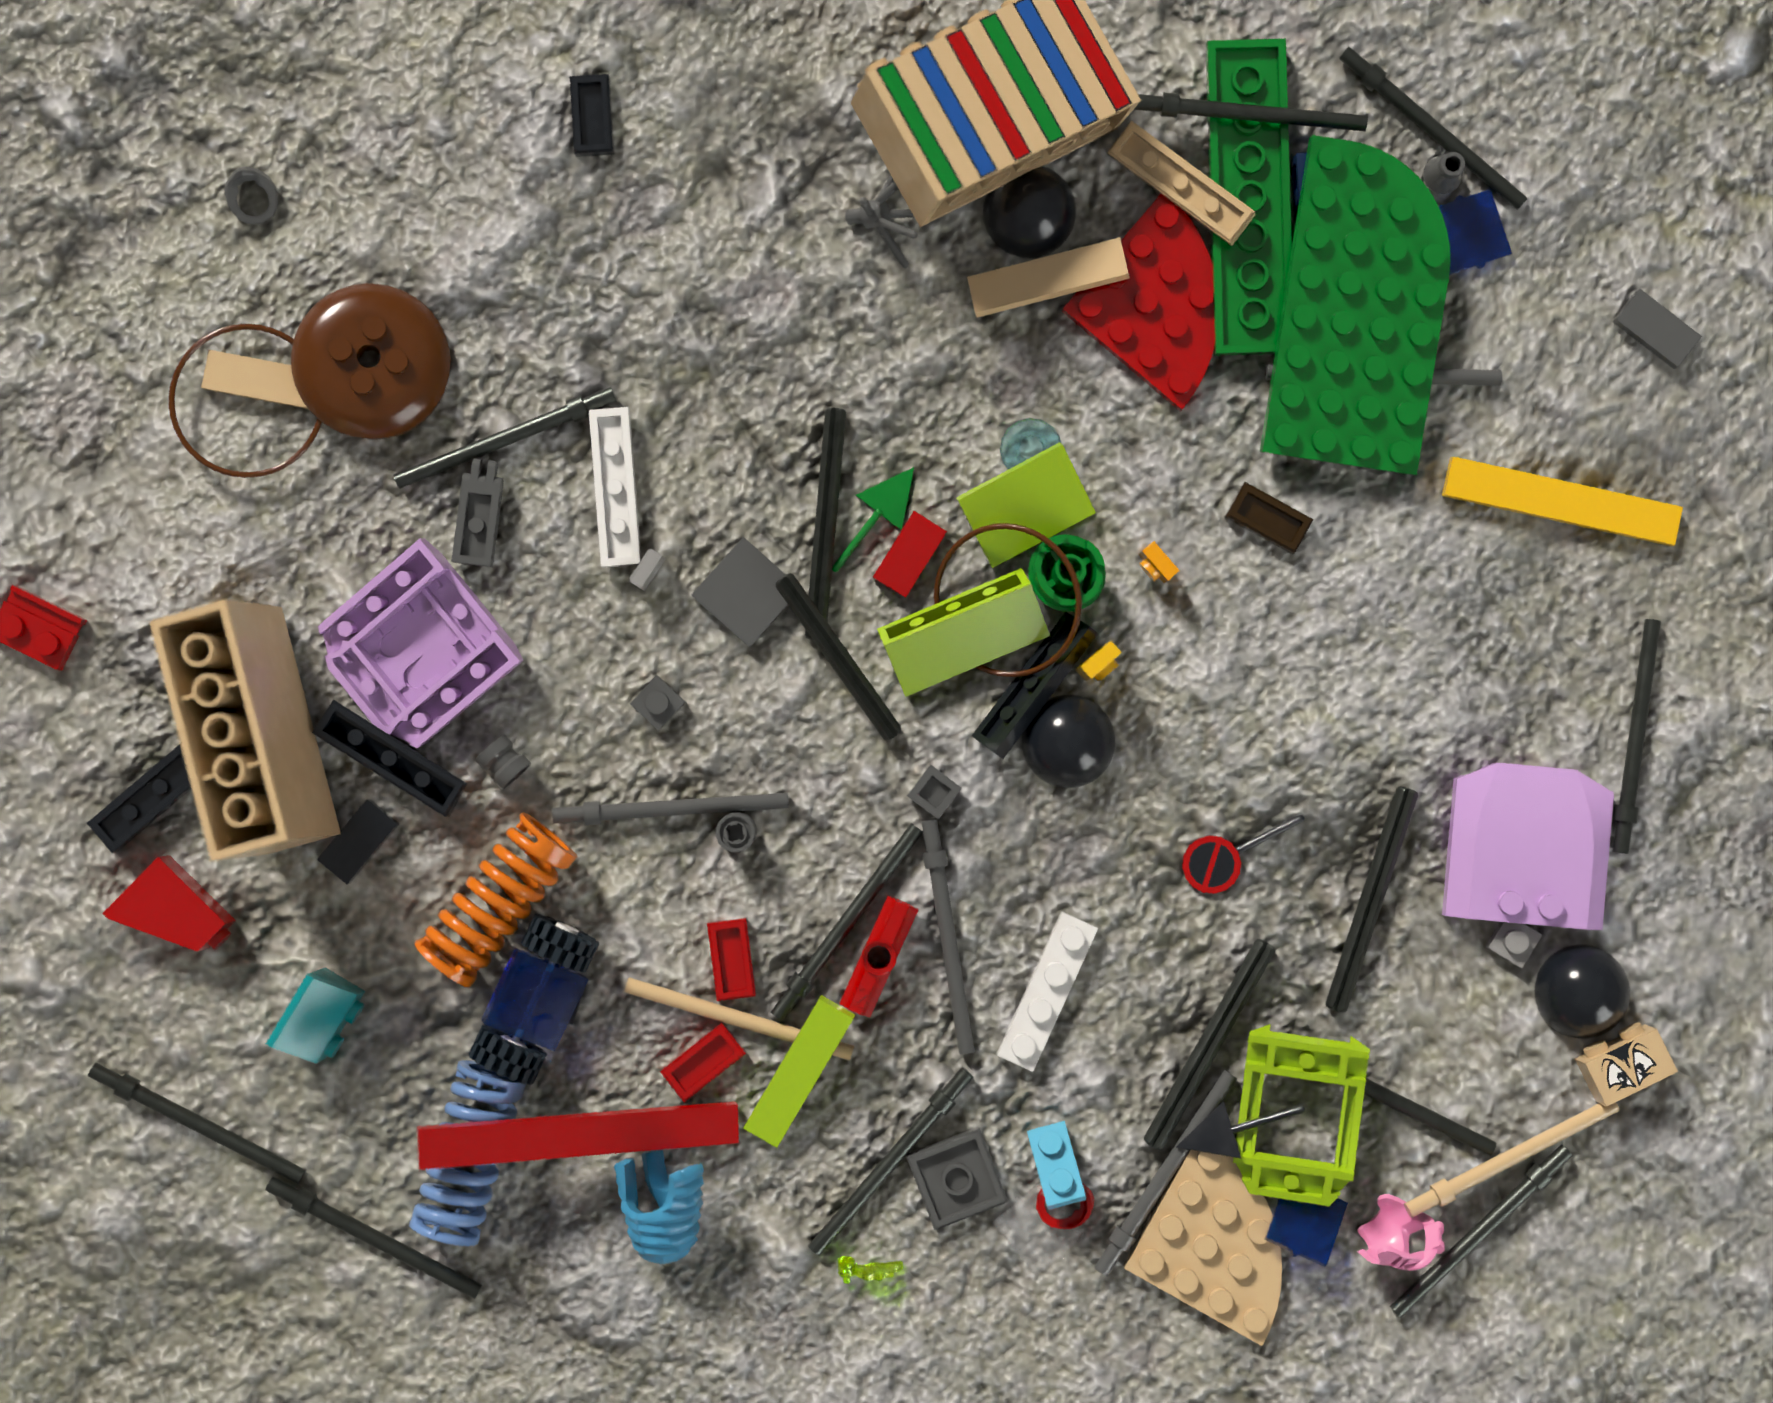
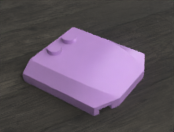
[318,538,524,748]
[1442,763,1614,930]

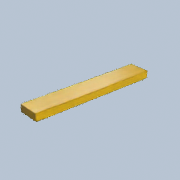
[1442,456,1683,546]

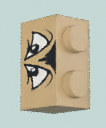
[1575,1023,1678,1107]

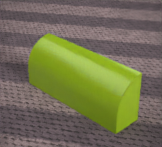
[877,568,1050,697]

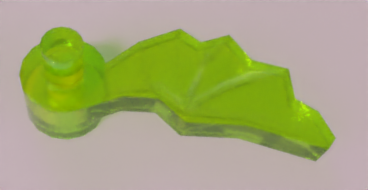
[838,1256,903,1284]

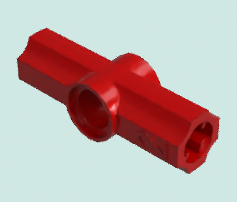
[839,895,919,1018]

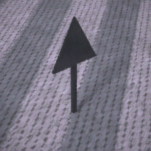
[1176,1101,1305,1159]

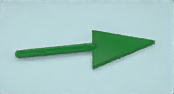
[832,467,914,572]

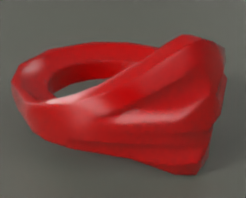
[1036,1183,1094,1229]

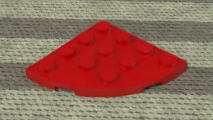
[1062,194,1215,412]

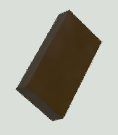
[1224,482,1314,555]

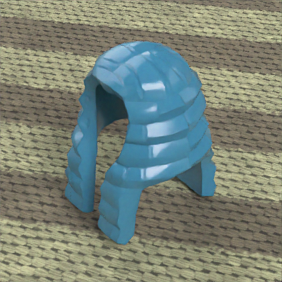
[614,1150,704,1264]

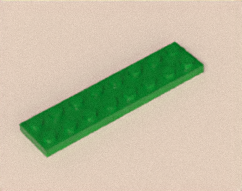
[1206,39,1292,356]

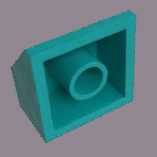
[265,967,365,1063]

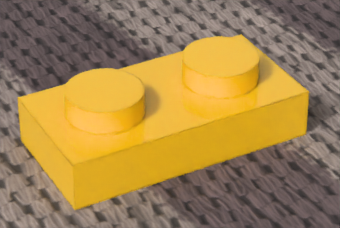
[1075,641,1122,681]

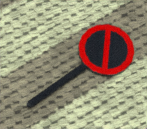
[1182,815,1305,894]

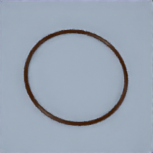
[169,324,322,478]
[934,523,1082,677]

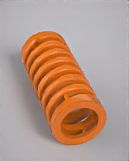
[414,812,578,988]

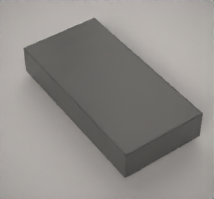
[1612,289,1702,369]

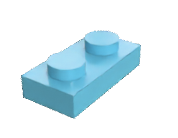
[1027,1121,1086,1210]

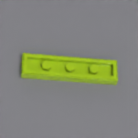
[743,995,855,1148]

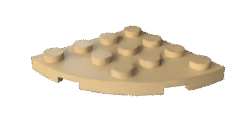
[1123,1150,1282,1346]

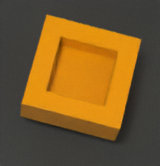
[1138,541,1180,583]

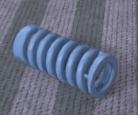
[409,1060,526,1246]

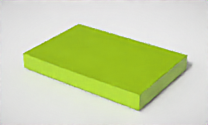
[956,442,1096,568]

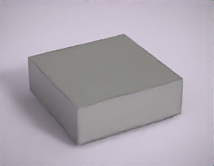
[629,549,666,591]

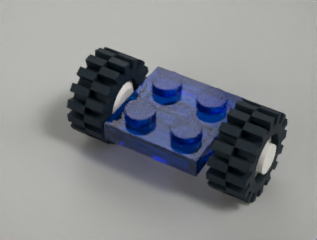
[468,913,599,1085]

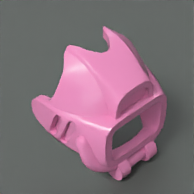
[1357,1194,1445,1271]

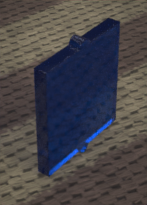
[1439,189,1512,275]
[1264,1198,1348,1267]

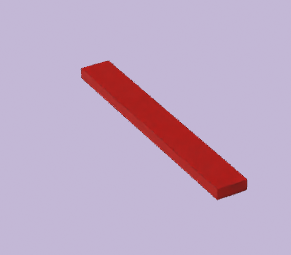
[417,1101,739,1170]

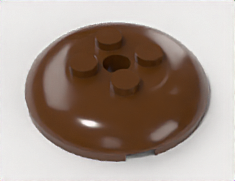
[291,283,451,440]

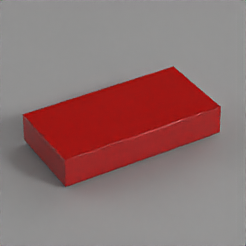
[872,511,947,599]
[707,917,756,1001]
[660,1022,747,1102]

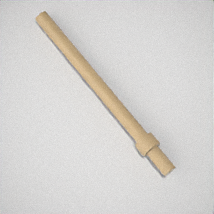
[624,977,854,1061]
[1404,1102,1619,1218]

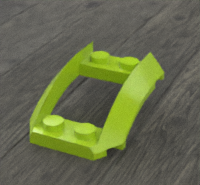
[1233,1024,1370,1206]

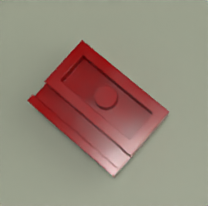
[0,585,87,671]

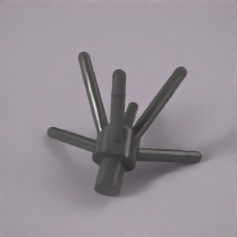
[845,175,918,268]

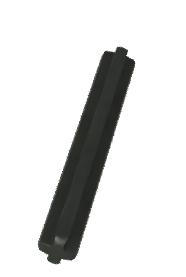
[776,573,901,741]

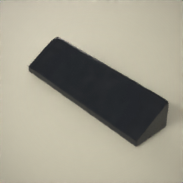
[312,700,467,817]

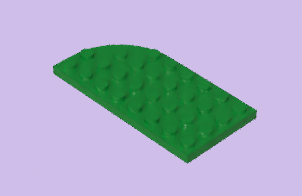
[1260,135,1450,475]

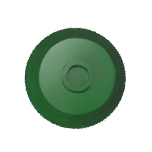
[1028,534,1106,612]

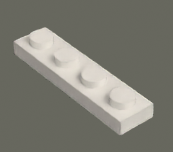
[589,407,641,568]
[997,911,1098,1072]

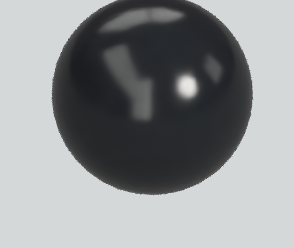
[983,166,1076,258]
[1022,695,1115,788]
[1534,944,1630,1039]

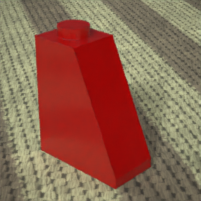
[102,855,236,952]

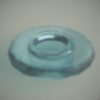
[1000,418,1061,469]

